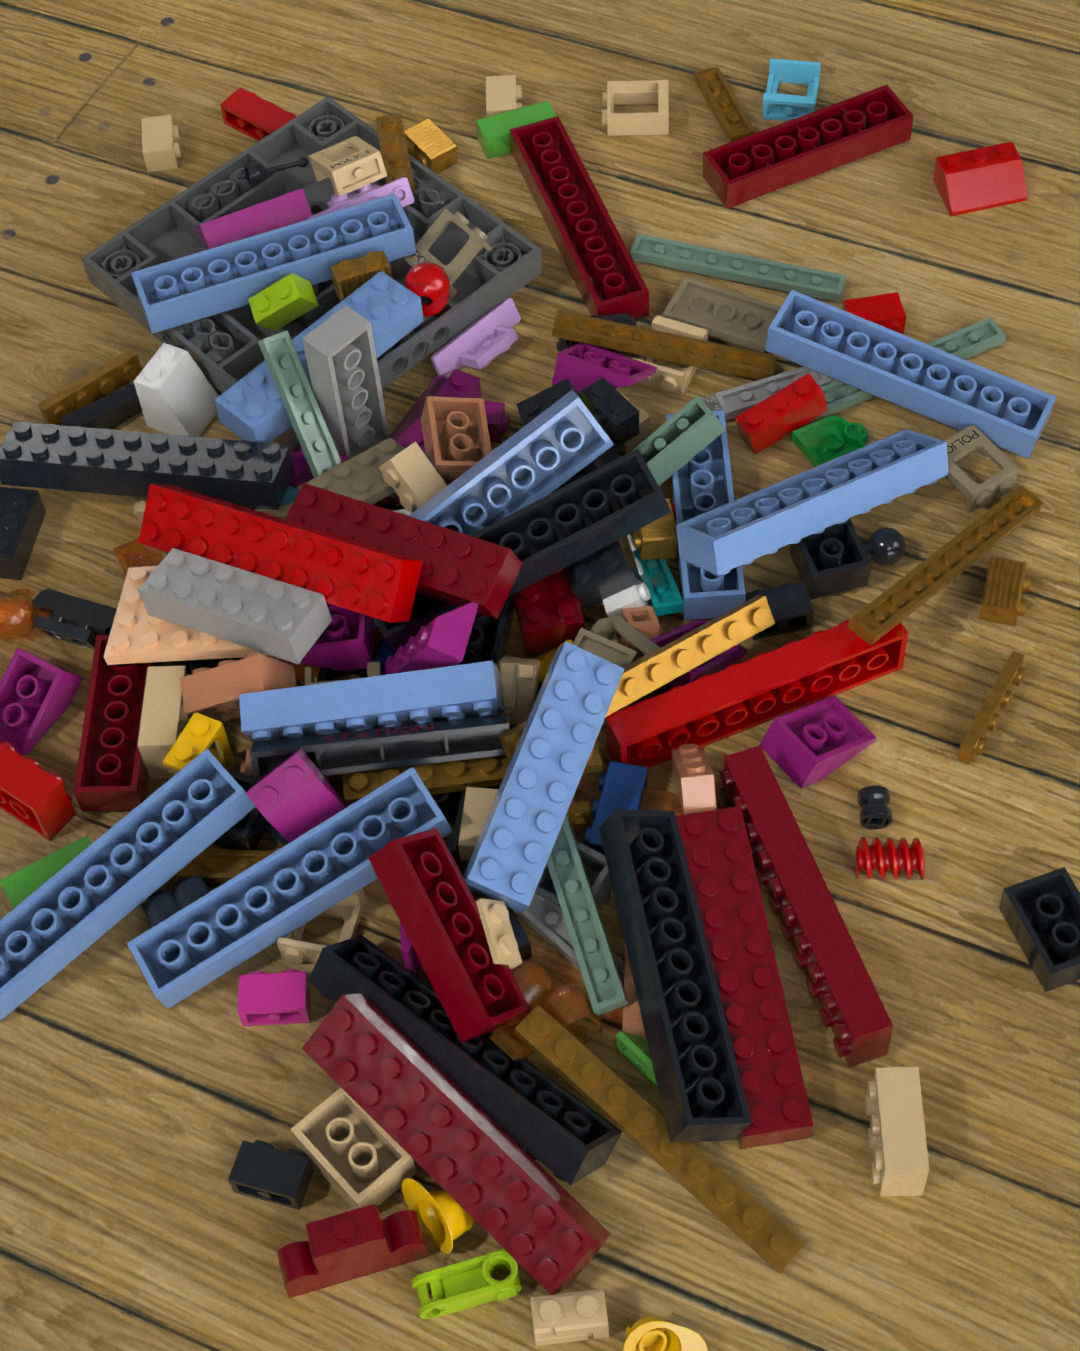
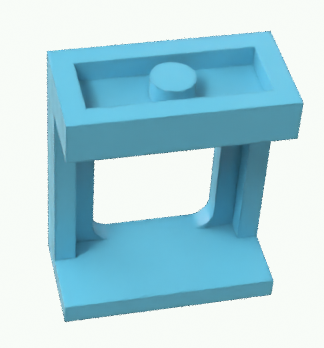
[762,58,821,121]

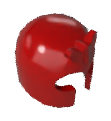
[405,262,450,317]

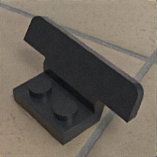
[30,589,117,650]

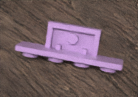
[309,177,415,219]
[430,297,521,376]

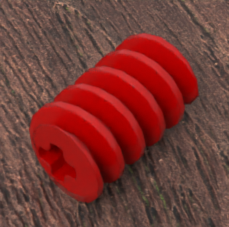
[855,837,925,880]

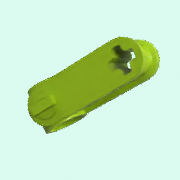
[411,1248,522,1319]

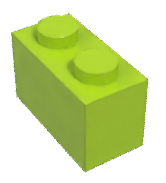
[248,273,319,332]

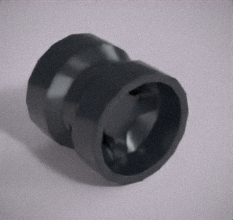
[857,785,892,830]

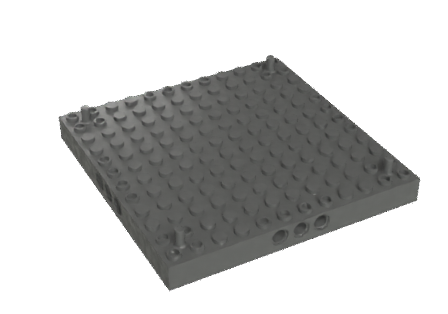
[82,96,542,453]

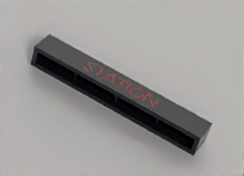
[250,713,510,783]

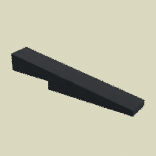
[61,384,142,430]

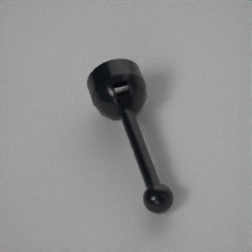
[244,157,308,186]

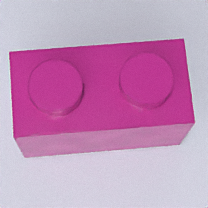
[238,969,311,1026]

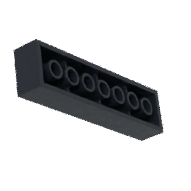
[517,378,642,608]

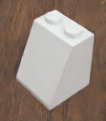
[133,343,218,437]

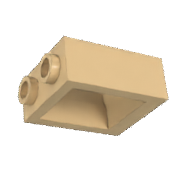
[602,80,669,136]

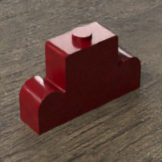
[277,1204,429,1298]

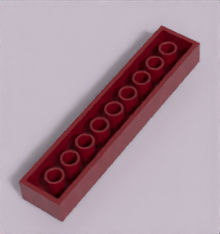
[510,116,650,319]
[719,745,893,1068]
[676,806,814,1149]
[302,993,611,1295]

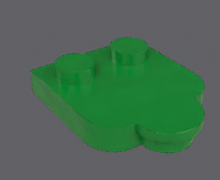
[791,416,869,467]

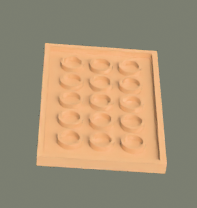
[103,566,271,665]

